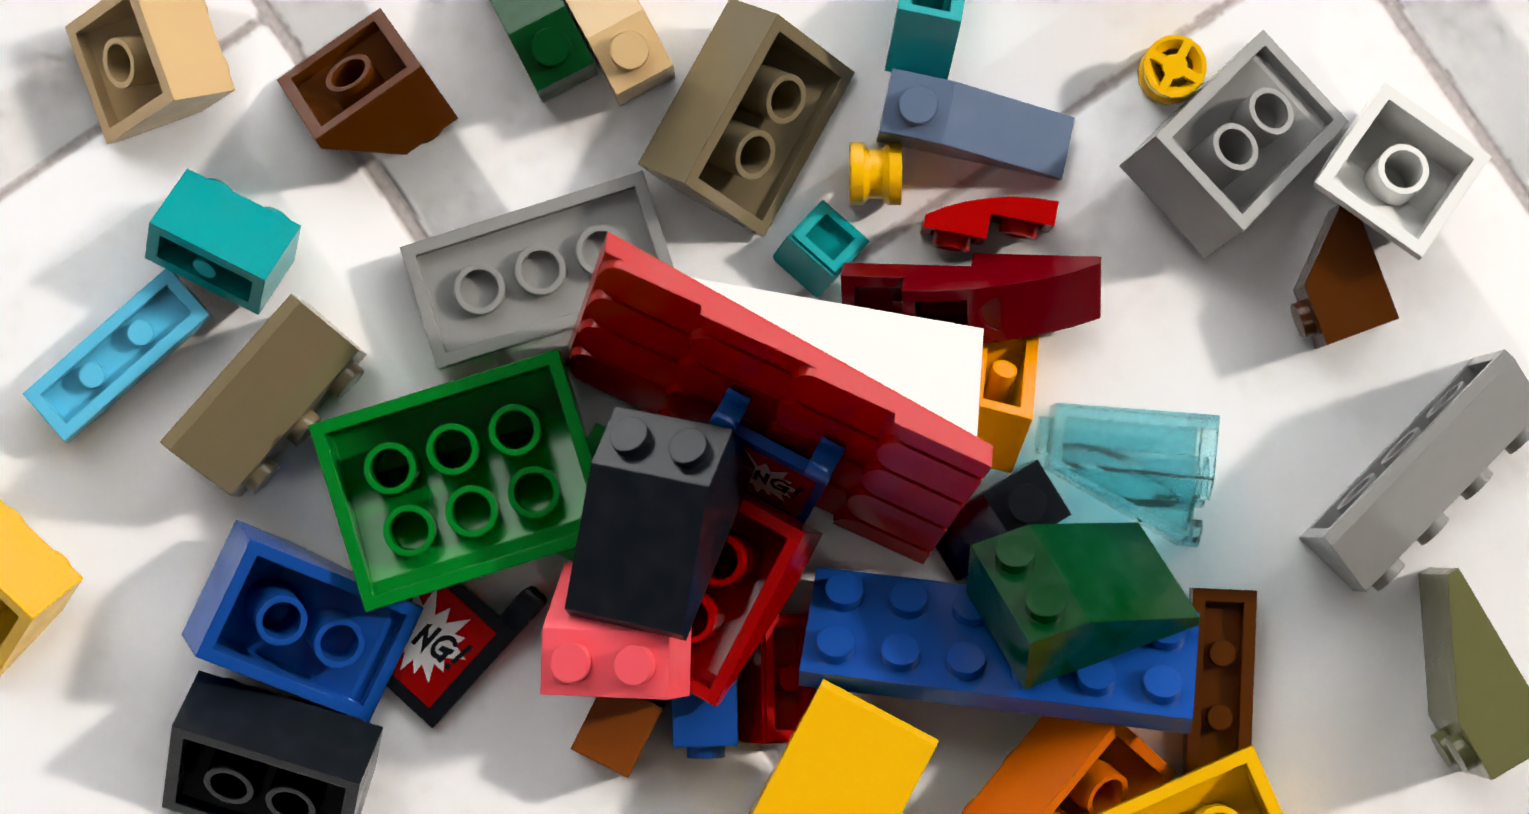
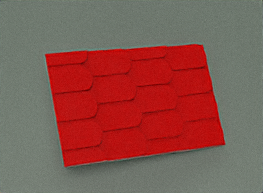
[565,231,993,564]

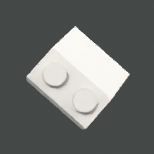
[1312,82,1492,260]

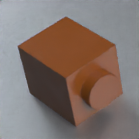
[570,697,665,778]

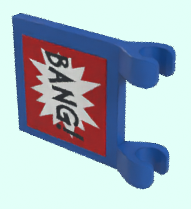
[709,386,846,523]

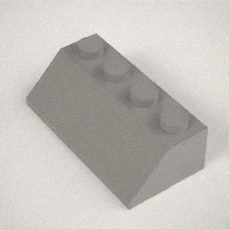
[1299,349,1529,592]

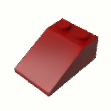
[690,492,823,707]

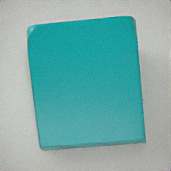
[773,200,870,298]

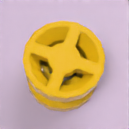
[1137,35,1207,105]
[849,142,902,205]

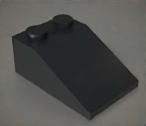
[565,406,755,641]

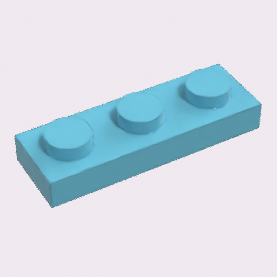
[23,269,214,442]

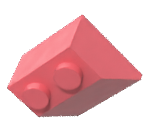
[540,562,692,700]

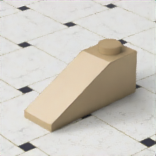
[564,0,675,106]

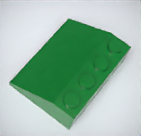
[308,349,593,612]

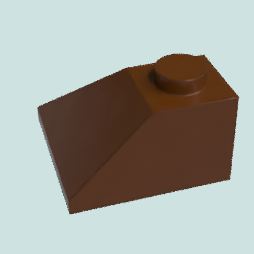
[277,8,458,155]

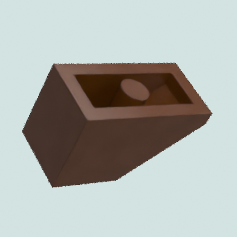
[1290,204,1399,349]

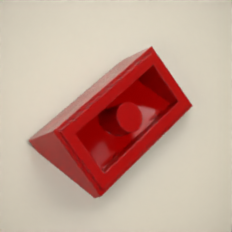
[738,613,816,744]

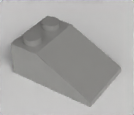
[1119,29,1349,259]

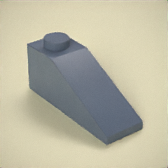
[876,68,1075,180]

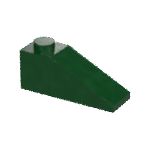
[489,0,599,103]

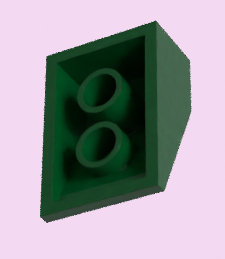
[966,522,1200,690]

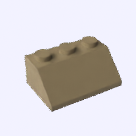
[638,0,855,237]
[160,294,367,497]

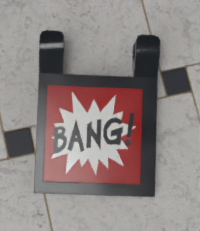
[387,582,548,728]

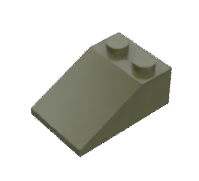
[1418,567,1529,780]

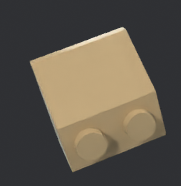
[65,0,235,144]

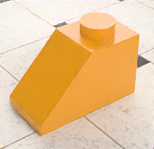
[977,335,1039,474]

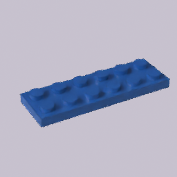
[799,567,1200,734]

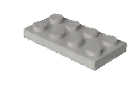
[399,170,674,370]

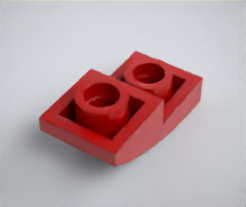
[920,197,1059,253]

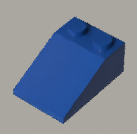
[182,520,424,723]

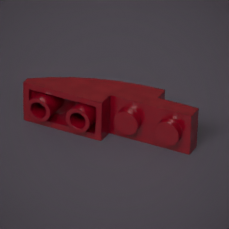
[840,253,1101,343]

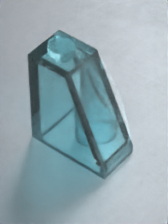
[1035,403,1220,547]

